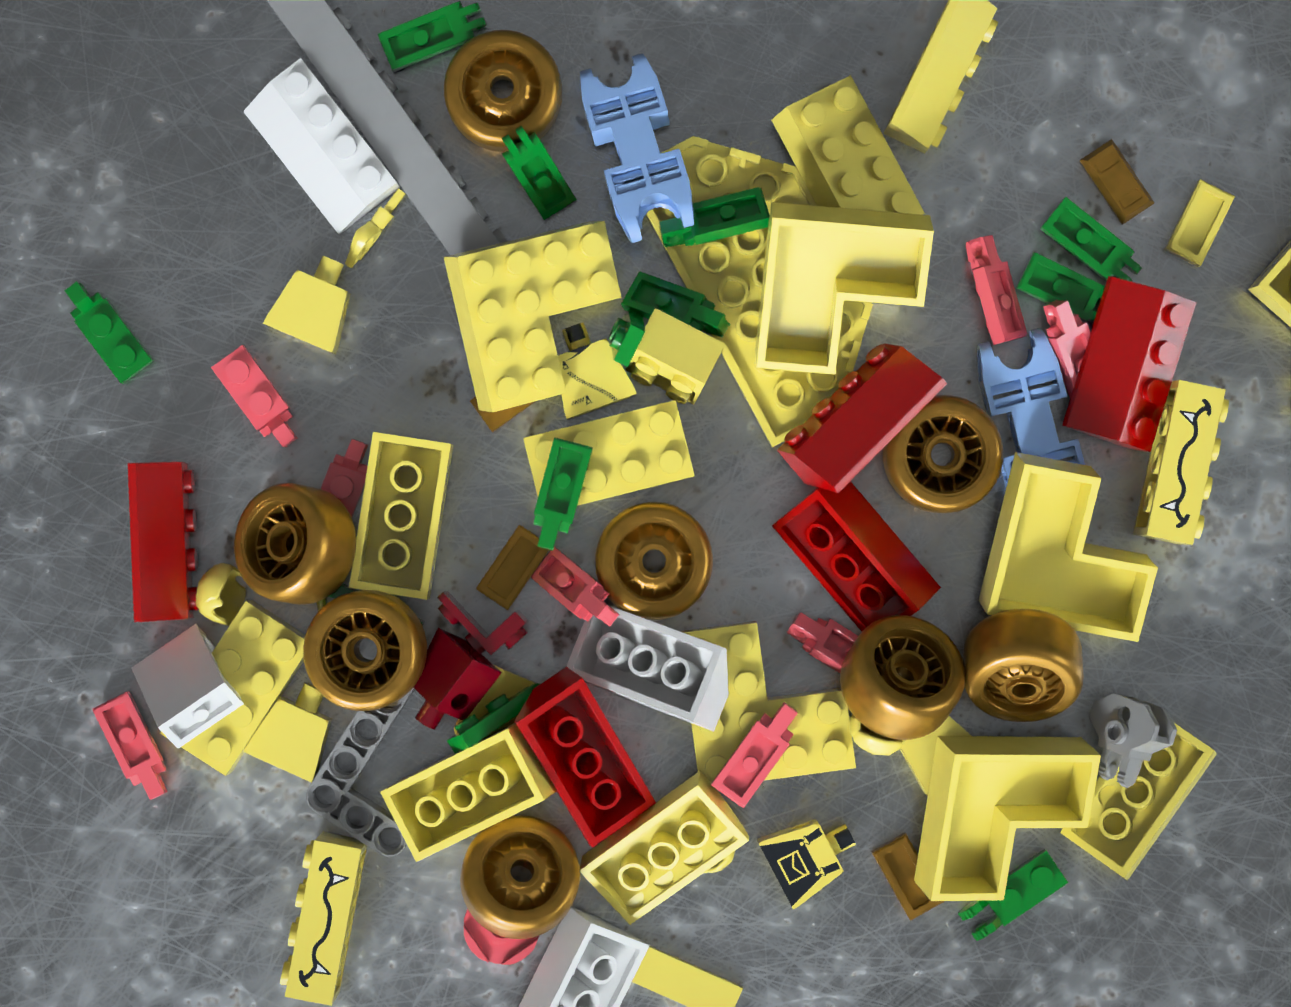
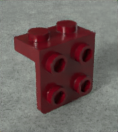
[437,591,529,655]

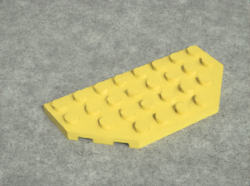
[646,136,873,448]

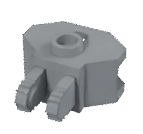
[1089,693,1177,788]

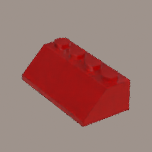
[1062,276,1196,452]
[777,343,947,493]
[128,462,198,622]
[772,481,941,631]
[514,666,656,848]

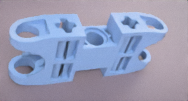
[580,53,694,243]
[977,328,1085,487]

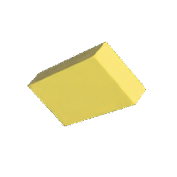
[1164,179,1235,267]

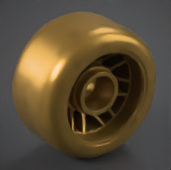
[444,30,562,152]
[883,395,1004,513]
[234,483,356,604]
[595,502,713,620]
[303,590,427,711]
[963,609,1084,722]
[840,615,965,740]
[460,815,580,939]

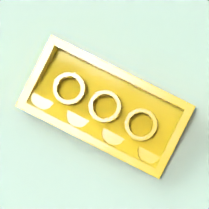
[1060,723,1217,881]
[580,771,749,925]

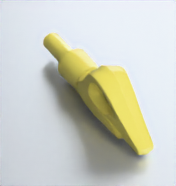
[345,188,406,268]

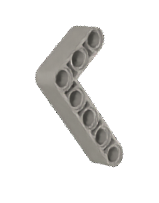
[306,688,415,857]

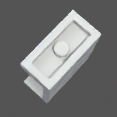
[131,624,244,748]

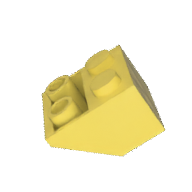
[625,308,725,405]

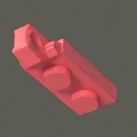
[966,235,1028,345]
[1043,300,1091,398]
[211,345,298,447]
[321,439,368,518]
[531,547,619,627]
[787,612,858,673]
[92,691,168,800]
[711,702,798,808]

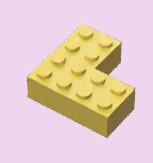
[755,202,934,374]
[444,221,622,413]
[978,452,1158,642]
[680,621,856,783]
[914,736,1101,901]

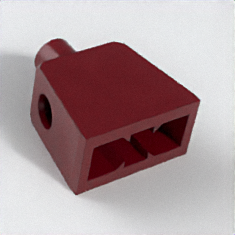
[413,628,502,730]

